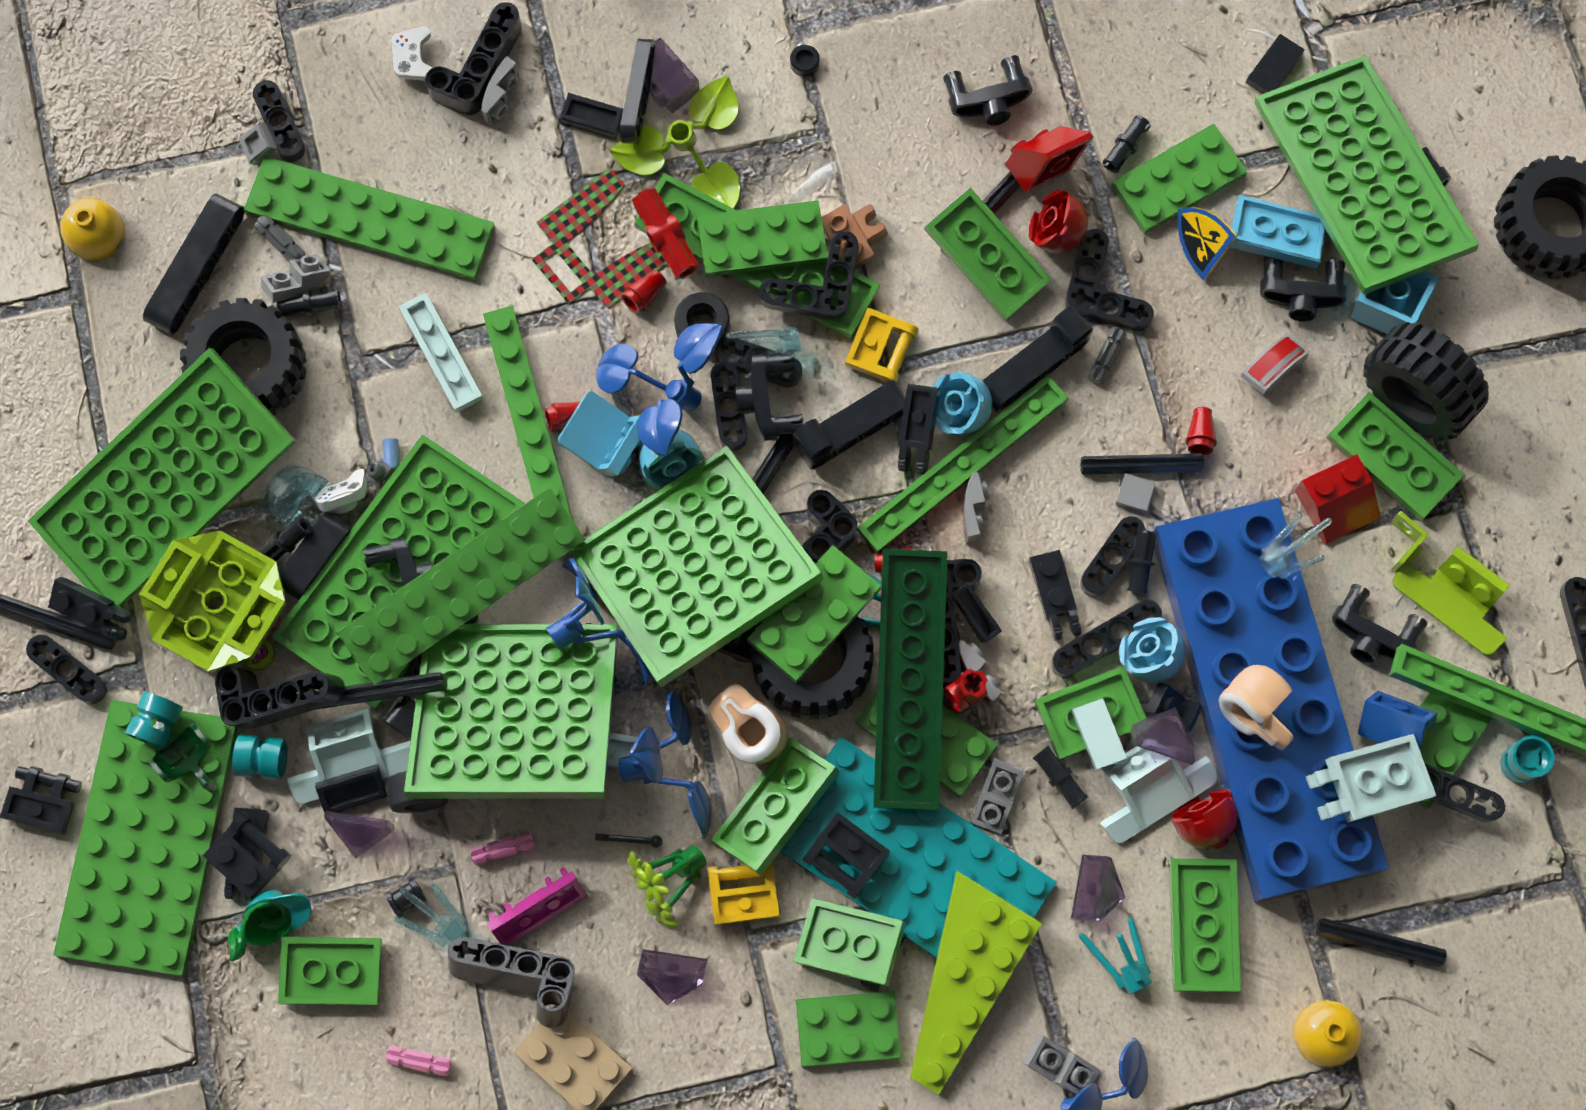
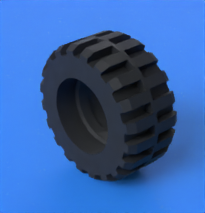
[1494,155,1586,279]
[180,298,307,416]
[1363,322,1489,441]
[751,616,874,720]

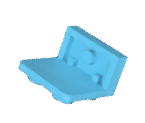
[558,392,643,476]

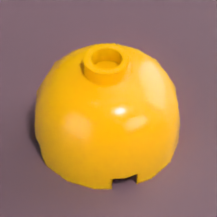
[60,198,125,261]
[1293,1000,1362,1068]

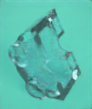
[262,464,329,527]

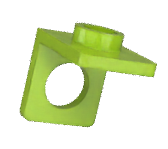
[1391,511,1429,571]

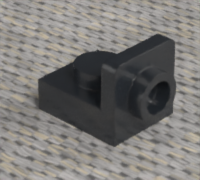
[1145,683,1203,733]

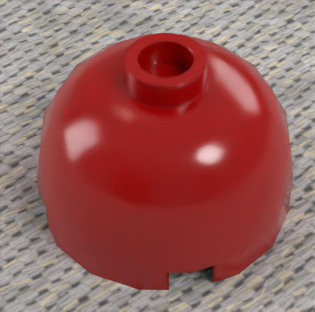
[1029,190,1088,254]
[1171,789,1239,850]

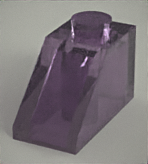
[651,38,699,114]

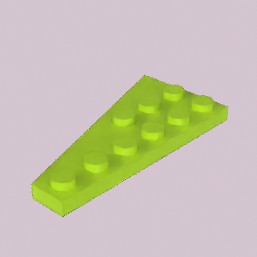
[910,871,1042,1095]

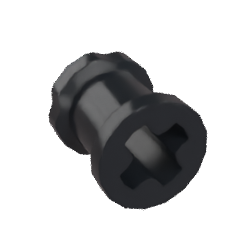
[384,876,427,918]

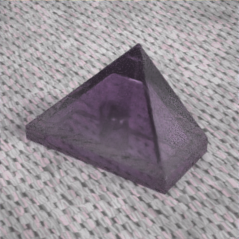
[1131,707,1195,765]
[324,811,395,859]
[1071,854,1126,922]
[637,949,707,1005]

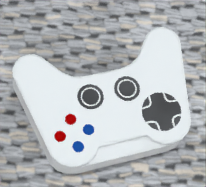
[391,26,431,81]
[309,469,368,514]

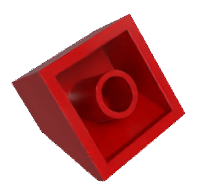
[1005,126,1094,192]
[1294,454,1381,545]

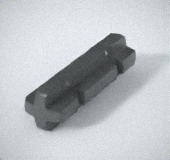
[255,216,305,262]
[1088,327,1126,385]

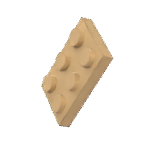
[514,1005,633,1110]

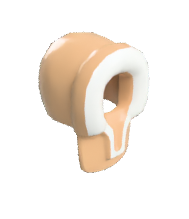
[1219,665,1293,750]
[709,684,788,764]

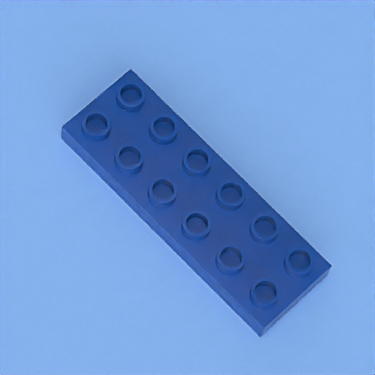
[1153,498,1389,903]

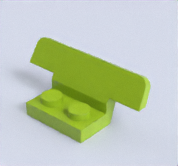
[1392,546,1510,655]

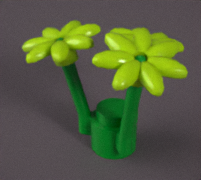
[627,845,707,930]

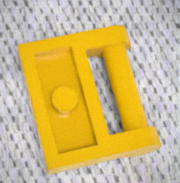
[845,307,919,383]
[707,862,780,926]

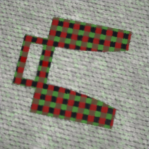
[531,168,667,308]

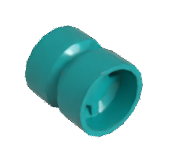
[125,691,183,750]
[232,734,288,781]
[1500,735,1555,785]

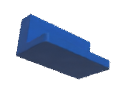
[1358,691,1438,751]

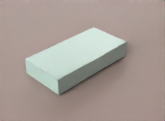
[1072,698,1127,771]

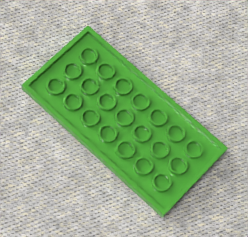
[1254,55,1479,295]
[28,348,296,607]
[271,434,525,710]
[53,700,238,977]

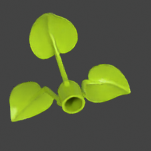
[610,76,740,209]

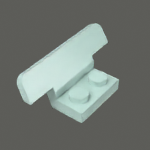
[287,708,411,803]
[1100,735,1217,843]

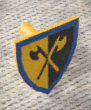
[1178,207,1237,281]

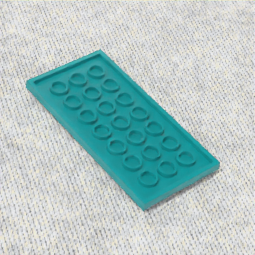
[780,736,1057,959]

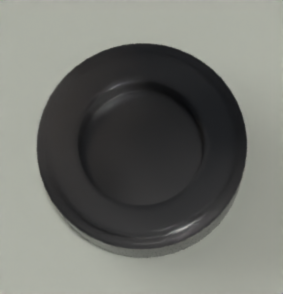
[790,45,820,77]

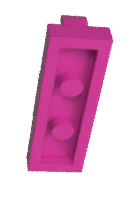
[487,868,587,945]

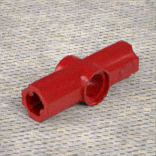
[632,188,699,280]
[944,668,988,714]

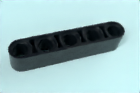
[143,193,245,335]

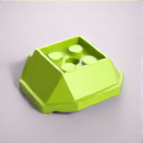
[139,531,287,673]

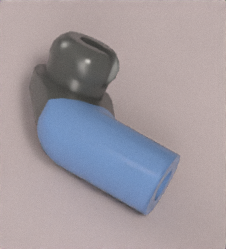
[367,438,400,481]

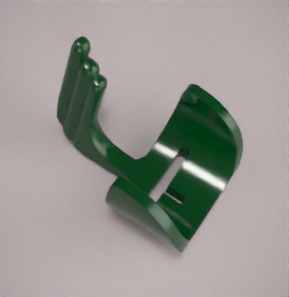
[149,723,217,793]

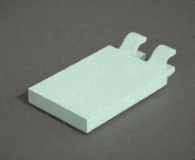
[1306,734,1436,823]

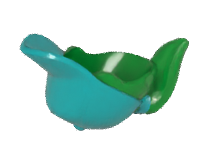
[228,890,311,961]

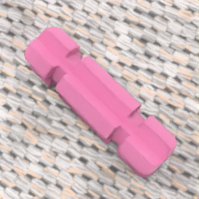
[470,831,535,865]
[386,1046,451,1076]

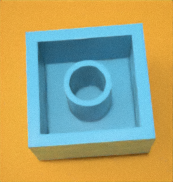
[1351,271,1439,334]

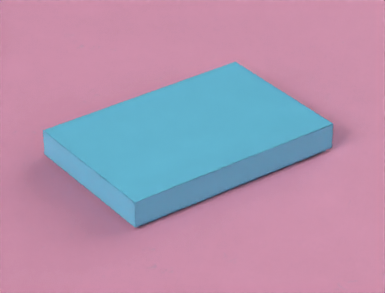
[1230,195,1326,269]

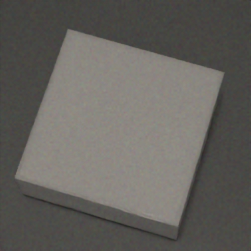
[239,122,277,165]
[1115,473,1155,514]

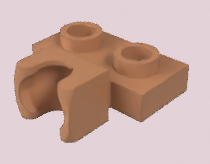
[821,204,888,270]

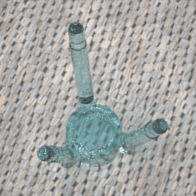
[726,327,801,381]
[1259,514,1332,579]
[394,884,469,948]

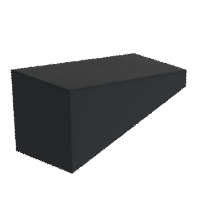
[951,582,1002,643]

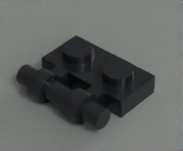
[0,766,82,835]

